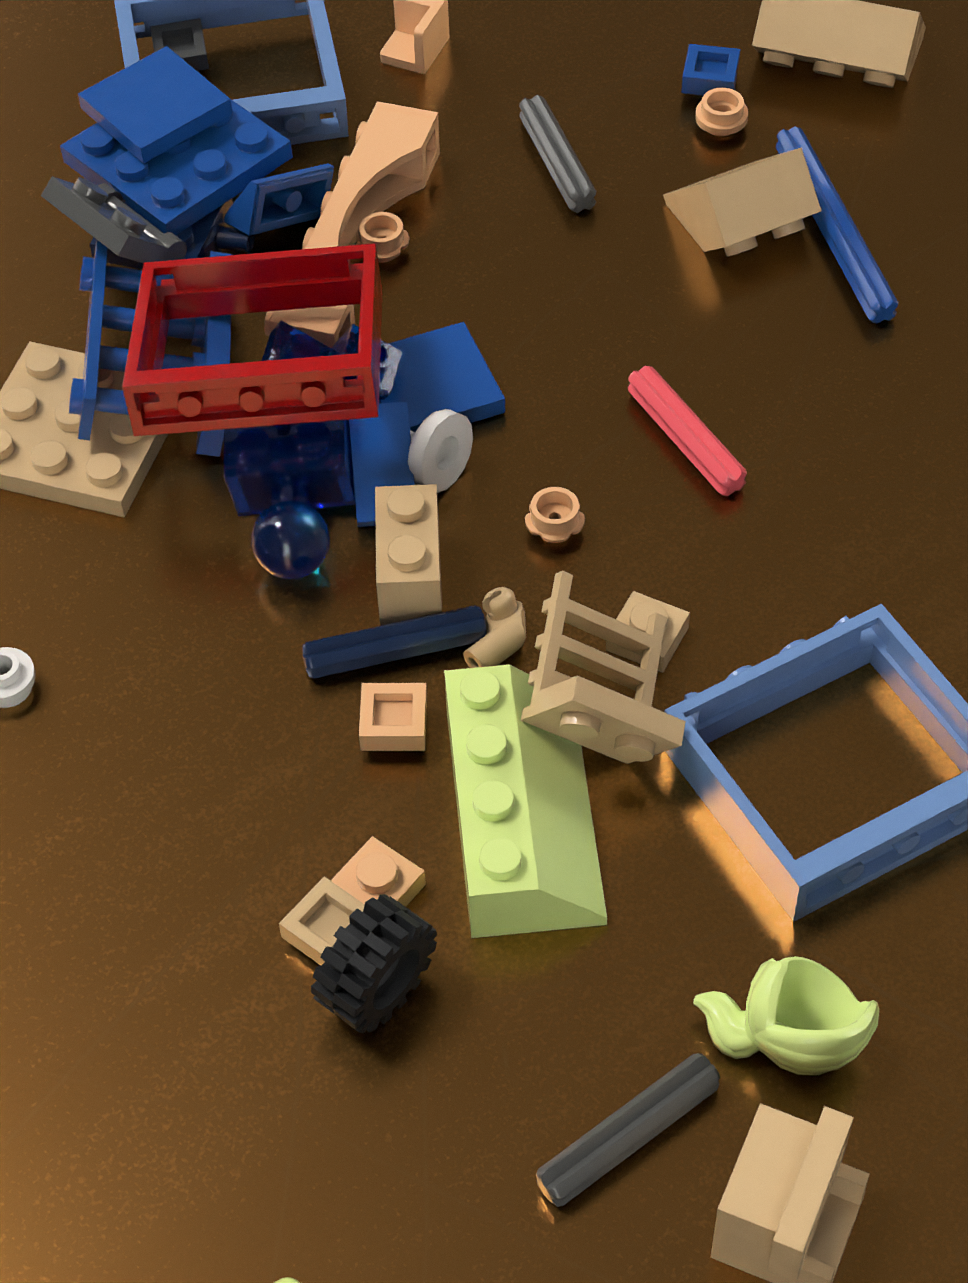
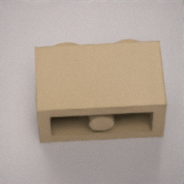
[375,484,442,626]

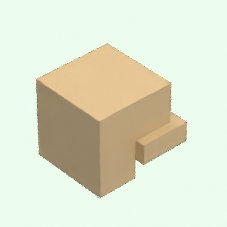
[710,1103,870,1283]

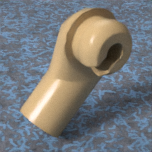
[463,587,526,668]

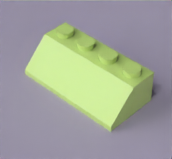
[444,664,607,938]

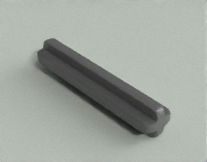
[519,95,596,213]
[536,1053,720,1207]

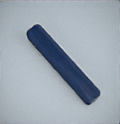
[302,605,487,679]

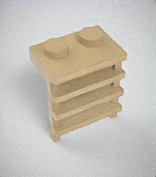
[521,571,686,764]

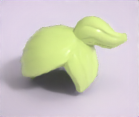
[693,956,879,1075]

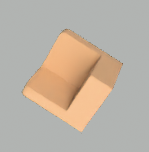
[380,0,450,74]

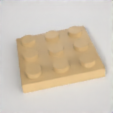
[0,341,168,517]

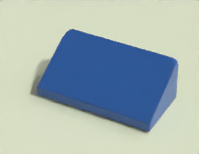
[224,163,334,236]

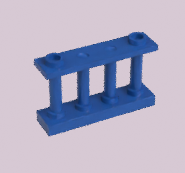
[69,239,233,457]

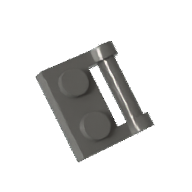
[41,176,187,263]

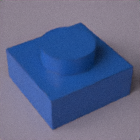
[681,44,741,96]

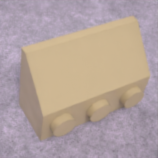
[752,0,926,88]

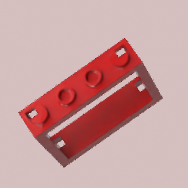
[122,243,383,437]

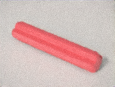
[628,366,747,496]

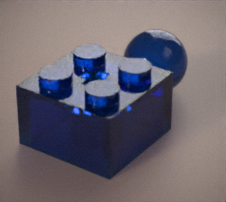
[224,377,356,579]

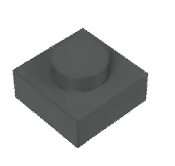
[150,18,209,71]

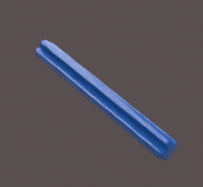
[776,126,898,324]

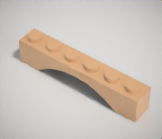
[264,101,440,360]

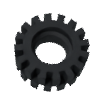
[311,894,437,1034]

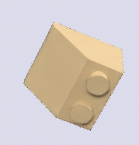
[663,147,822,257]

